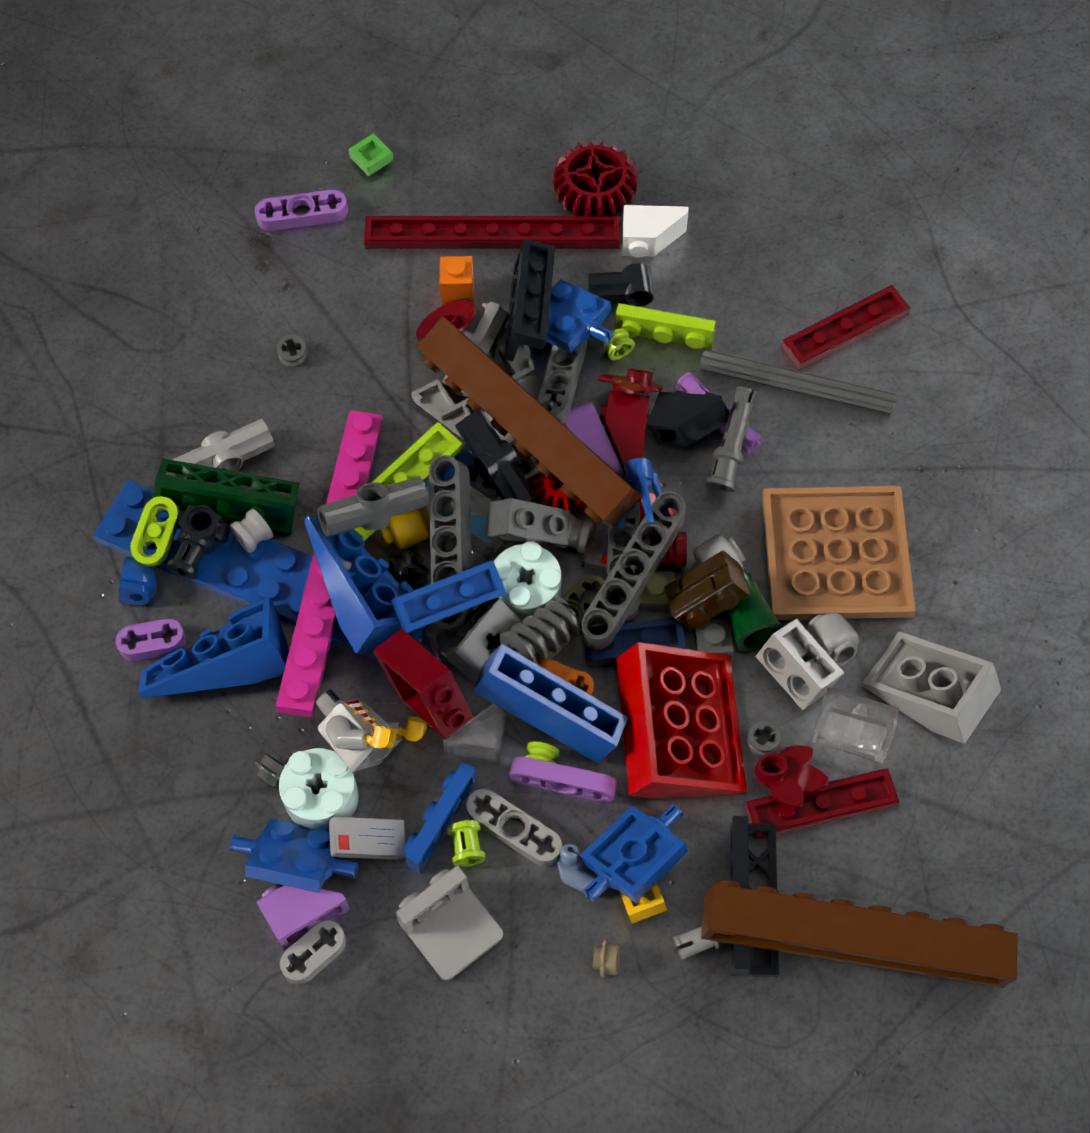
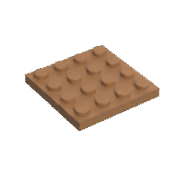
[762,486,916,620]

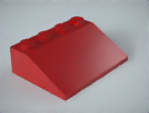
[616,642,747,799]

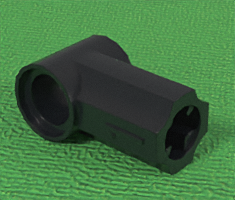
[588,263,654,307]

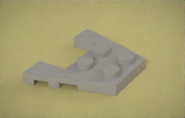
[412,344,540,448]

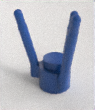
[617,458,671,529]

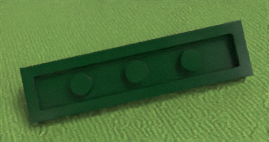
[153,458,300,534]

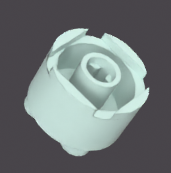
[494,541,561,621]
[279,748,359,832]

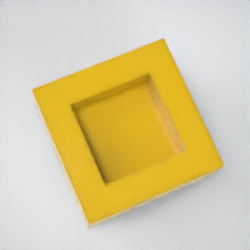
[619,883,667,924]

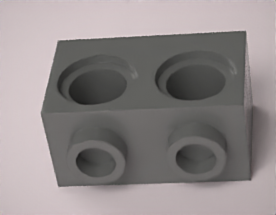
[485,498,570,549]

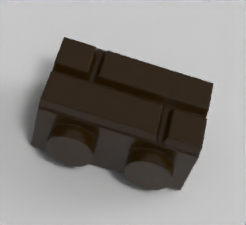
[664,550,750,631]

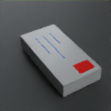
[329,816,406,860]

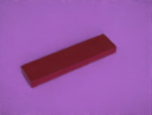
[781,285,911,370]
[745,768,900,840]

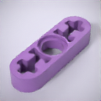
[255,190,348,231]
[509,757,618,803]

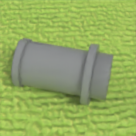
[673,926,723,960]

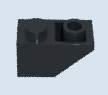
[646,391,730,447]

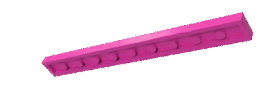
[276,410,383,718]

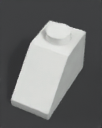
[622,205,688,258]

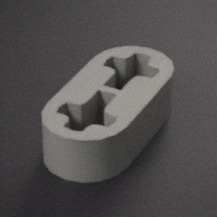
[280,920,346,985]

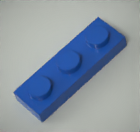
[391,560,506,633]
[403,761,477,874]

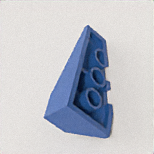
[304,515,414,654]
[139,597,289,698]

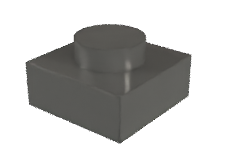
[694,619,734,658]

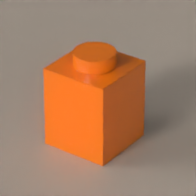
[439,256,474,306]

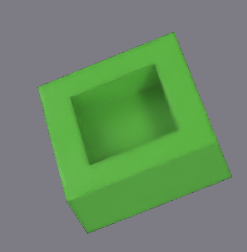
[349,133,393,176]

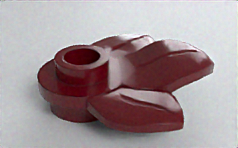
[596,368,663,395]
[754,745,829,807]

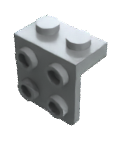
[395,865,503,981]

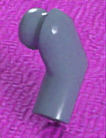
[557,844,596,892]

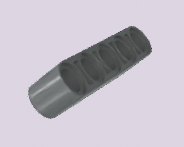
[429,455,473,631]
[581,491,686,650]

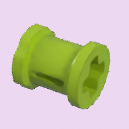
[447,820,486,867]

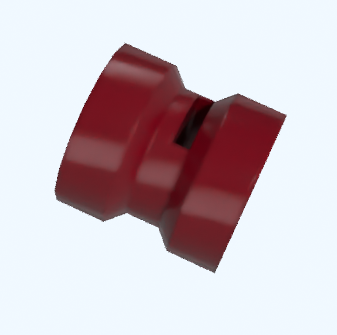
[650,532,687,567]

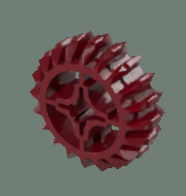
[553,140,638,217]

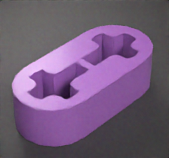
[115,619,186,661]

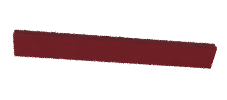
[364,216,620,249]

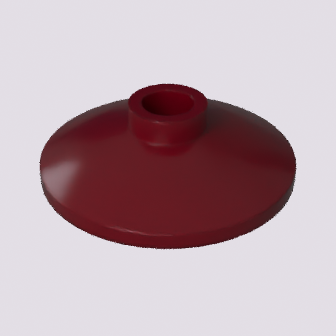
[416,300,476,342]

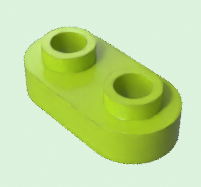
[130,496,180,567]

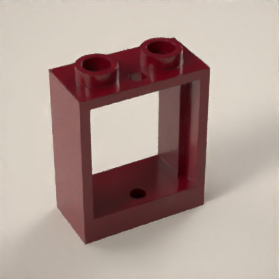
[373,628,474,740]

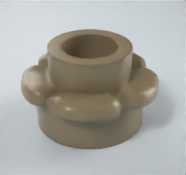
[593,939,620,978]

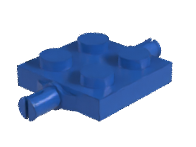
[546,279,613,353]
[580,804,688,903]
[230,819,358,893]

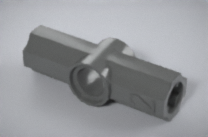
[317,476,429,537]

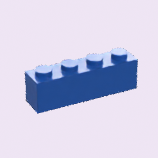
[472,644,628,763]

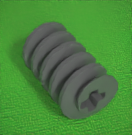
[500,597,582,664]

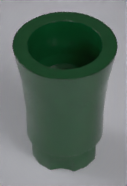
[727,569,783,652]

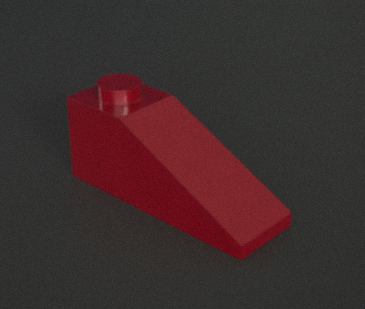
[599,392,649,475]

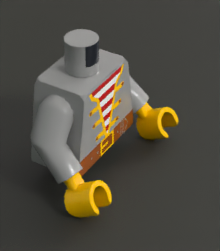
[315,689,428,772]

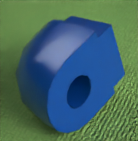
[119,556,157,605]

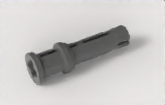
[705,386,758,492]

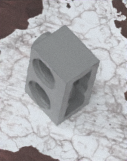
[755,619,844,710]

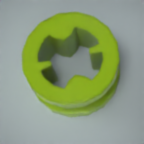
[601,328,635,361]
[525,741,559,763]

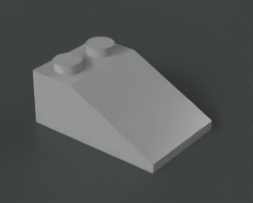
[862,631,1001,744]

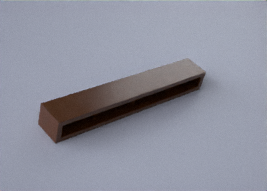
[416,316,641,527]
[701,880,1018,988]

